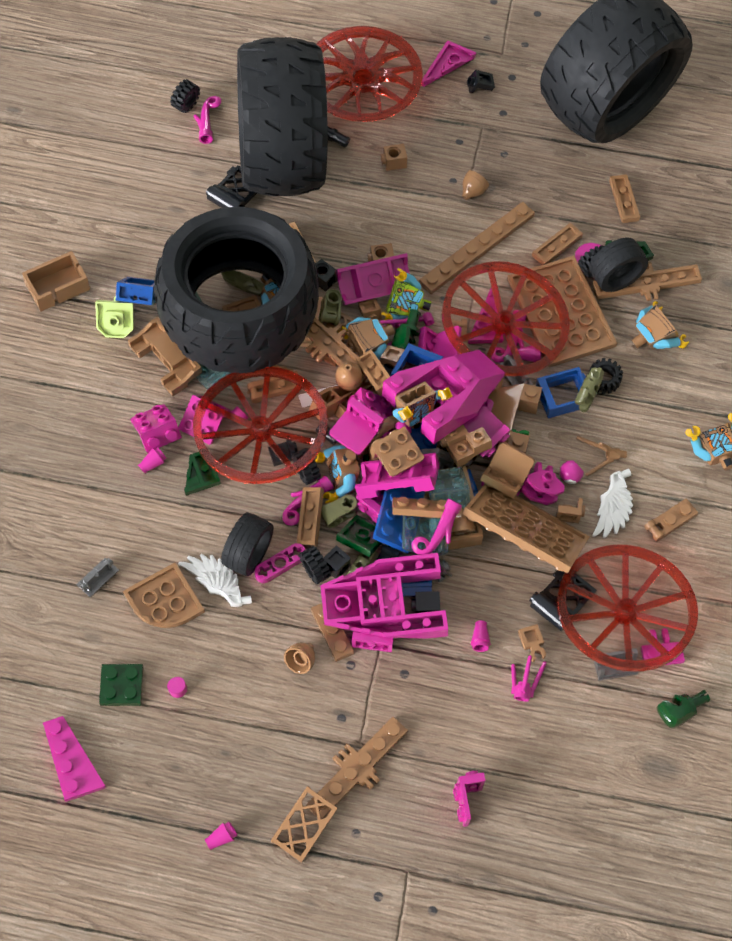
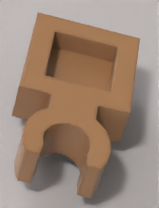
[518,624,546,662]

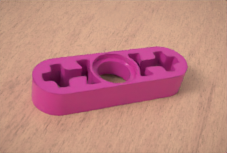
[255,543,305,583]

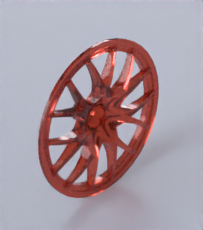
[316,26,423,122]

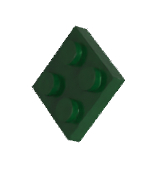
[336,515,382,557]
[99,664,143,706]

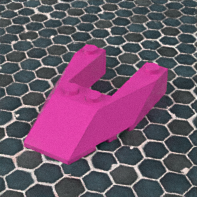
[382,350,505,444]
[320,553,448,639]

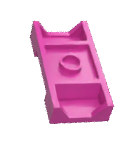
[335,253,410,305]
[355,453,440,499]

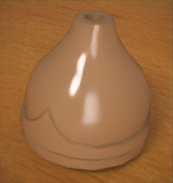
[462,170,489,200]
[335,362,364,391]
[451,508,476,536]
[284,642,315,674]

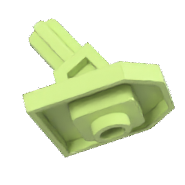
[95,296,134,338]

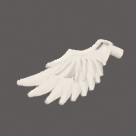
[592,469,633,538]
[178,554,252,607]

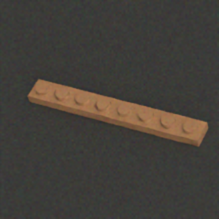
[419,202,535,295]

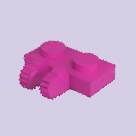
[640,628,685,667]

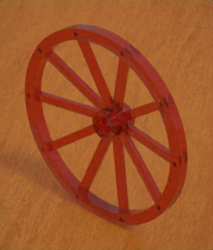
[442,261,570,376]
[193,367,328,484]
[557,545,698,672]

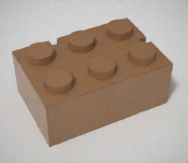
[22,251,90,312]

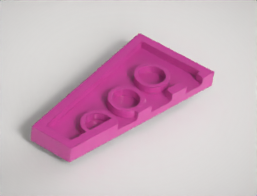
[43,716,106,802]

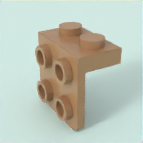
[370,426,424,477]
[480,442,535,499]

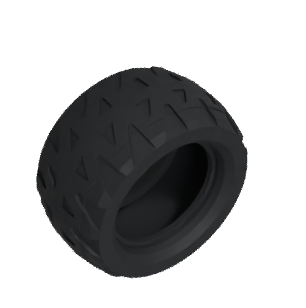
[540,0,693,144]
[237,37,328,196]
[154,207,319,373]

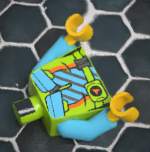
[381,268,431,325]

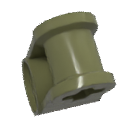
[318,289,342,326]
[321,495,357,528]

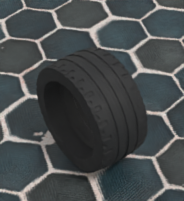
[589,237,648,292]
[221,512,274,576]

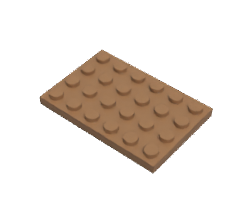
[507,256,617,368]
[462,484,590,574]

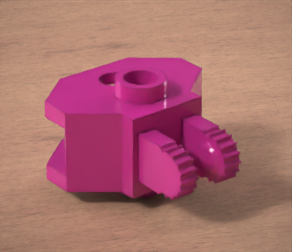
[521,462,565,505]

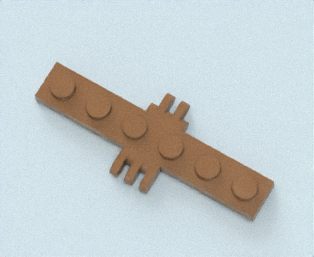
[592,262,702,301]
[305,318,368,383]
[306,717,408,819]

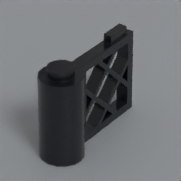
[206,165,257,208]
[529,569,597,631]

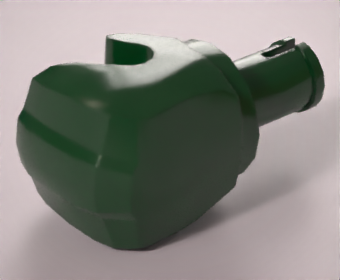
[391,309,421,349]
[657,690,710,729]

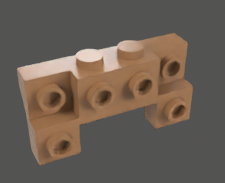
[128,317,202,397]
[433,401,492,467]

